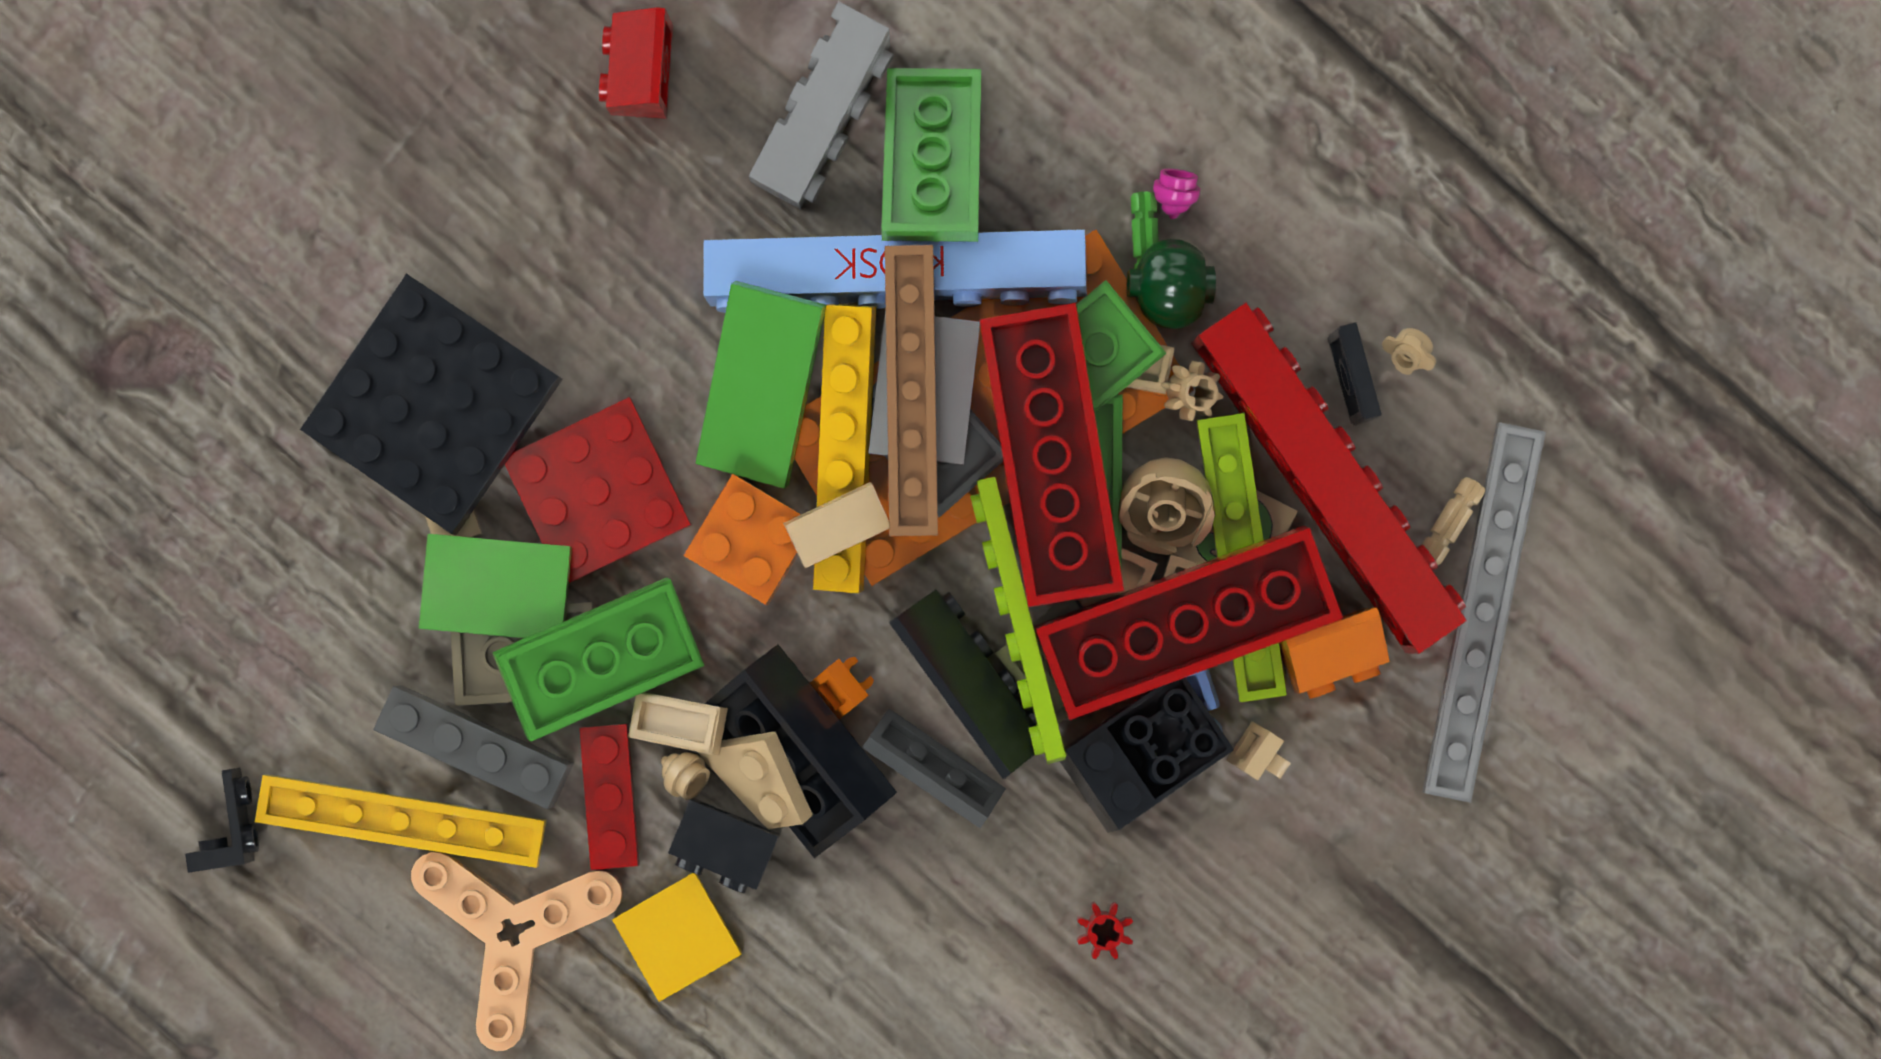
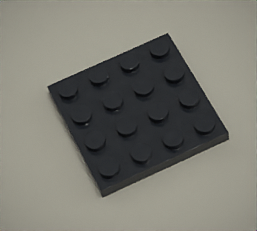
[300,273,563,536]

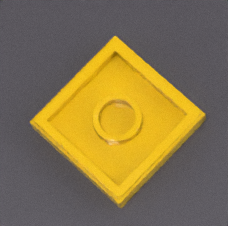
[612,873,742,1002]

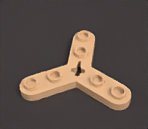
[411,851,624,1051]

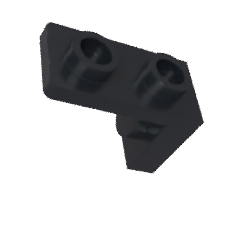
[185,767,259,873]

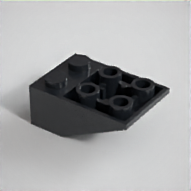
[1060,677,1234,833]

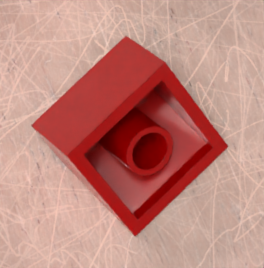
[599,7,673,119]

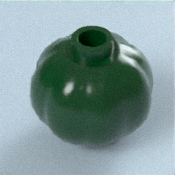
[1126,239,1216,329]

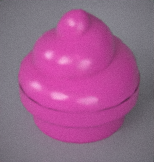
[1153,169,1201,220]

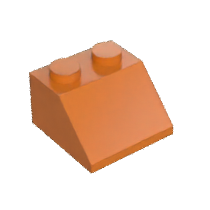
[1279,607,1390,699]

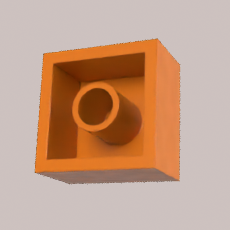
[683,474,801,605]

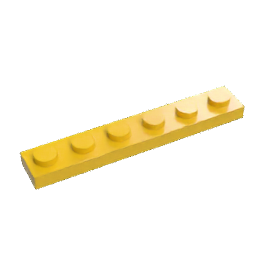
[813,304,876,593]
[255,774,546,868]

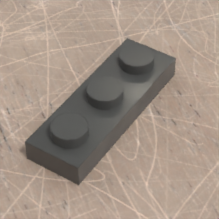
[862,709,1006,828]

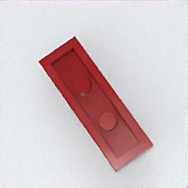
[579,724,640,870]

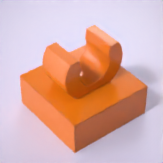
[810,657,874,719]

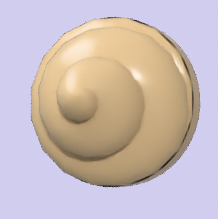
[661,752,710,800]

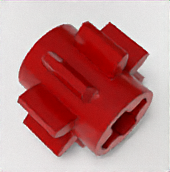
[1076,902,1133,960]

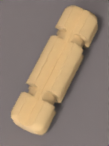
[1422,477,1485,565]

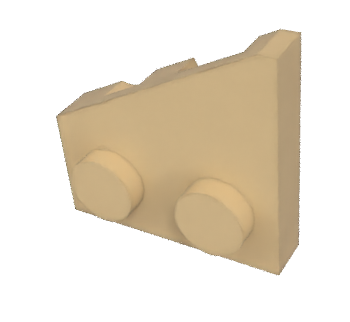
[699,731,813,829]

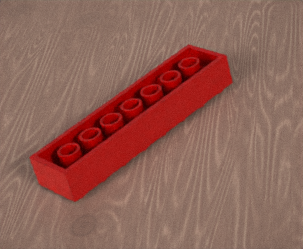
[1191,303,1467,654]

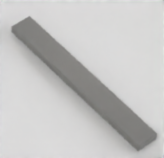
[1422,422,1546,803]

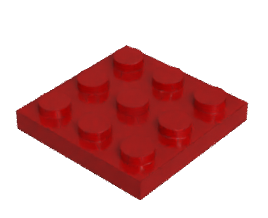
[505,397,692,584]

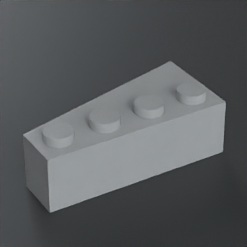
[749,1,894,210]

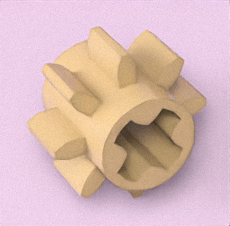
[1161,361,1223,421]

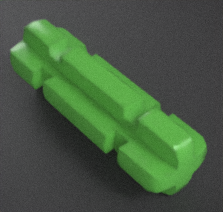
[1131,191,1159,269]

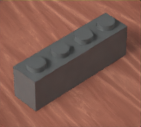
[373,685,574,809]

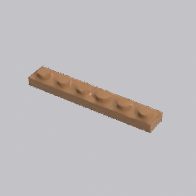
[885,245,938,536]

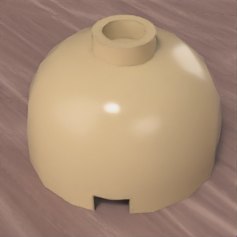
[1119,457,1215,555]

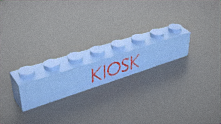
[704,230,1087,313]

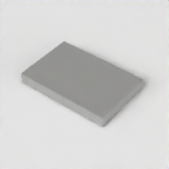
[869,310,980,465]

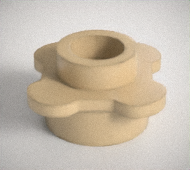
[1382,328,1436,375]

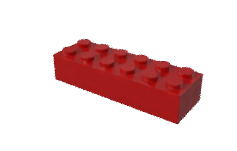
[980,303,1124,607]
[1035,526,1343,720]

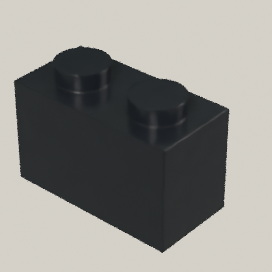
[668,798,780,893]

